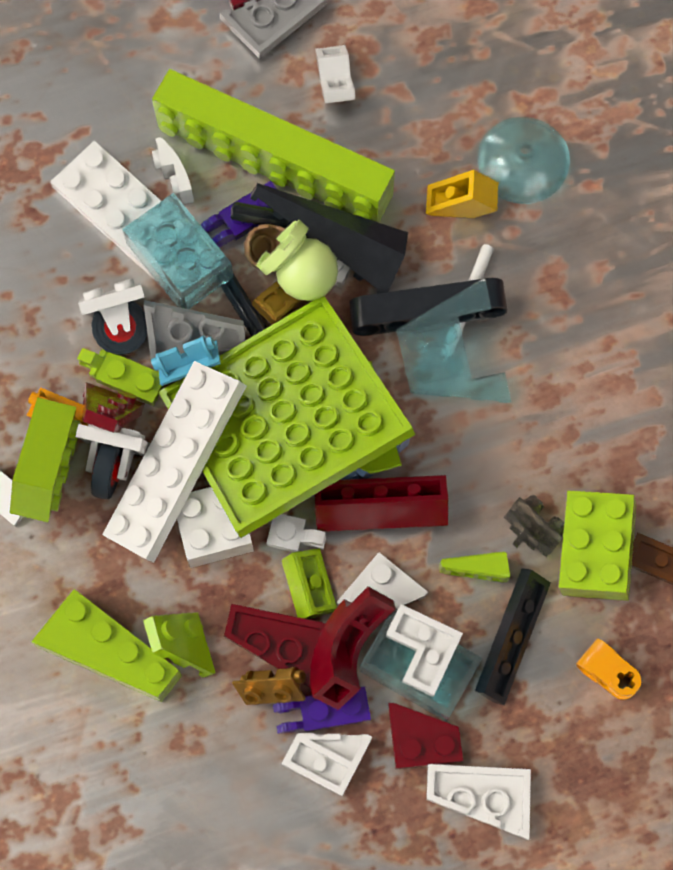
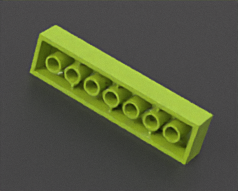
[152,68,395,222]

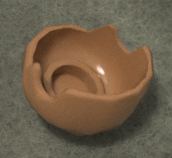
[244,224,285,272]

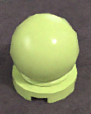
[256,220,338,301]

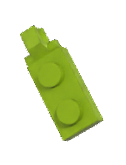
[77,348,164,406]

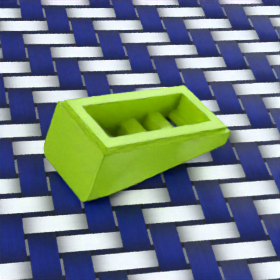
[439,551,510,583]

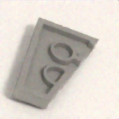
[219,0,327,59]
[144,300,245,359]

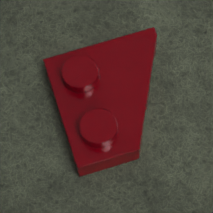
[388,702,463,770]

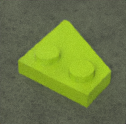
[143,612,216,678]

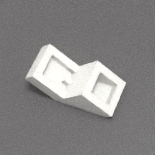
[315,45,355,103]

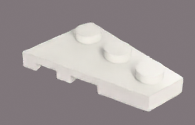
[426,764,531,840]

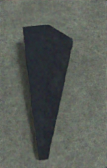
[251,183,408,294]

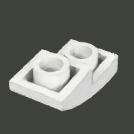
[152,137,194,204]

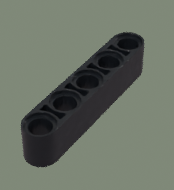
[349,278,508,336]

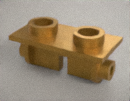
[232,667,306,705]

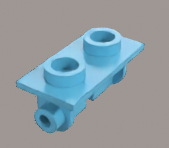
[151,335,221,386]

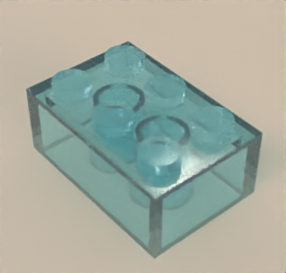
[122,193,233,309]
[359,609,482,722]

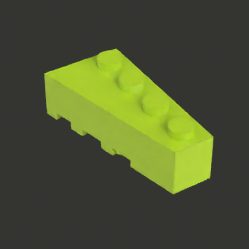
[31,589,182,702]

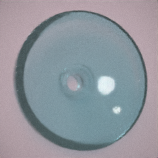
[477,117,570,204]

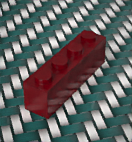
[315,475,448,532]

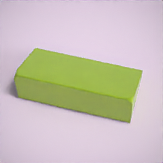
[282,548,337,620]

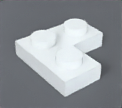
[386,604,463,697]

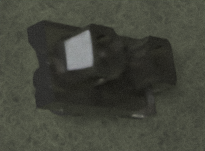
[504,495,564,558]

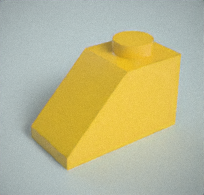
[426,170,499,218]

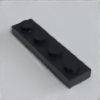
[475,568,551,705]

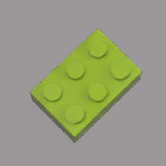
[9,397,80,522]
[559,490,637,601]

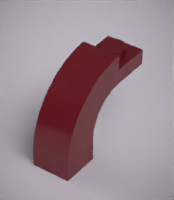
[310,586,396,710]

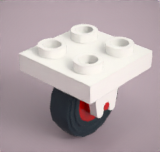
[78,279,147,355]
[75,424,150,499]

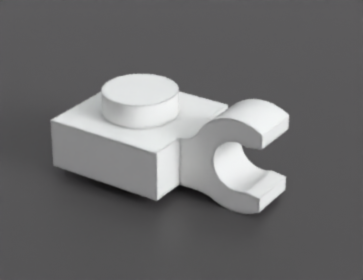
[266,514,327,552]

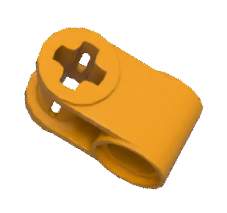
[576,638,641,700]

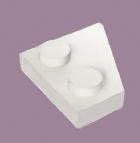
[337,552,428,612]
[282,733,372,797]

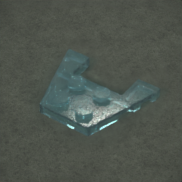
[397,279,511,403]

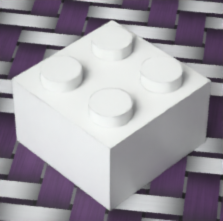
[177,487,254,568]

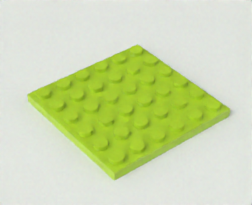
[159,296,416,538]

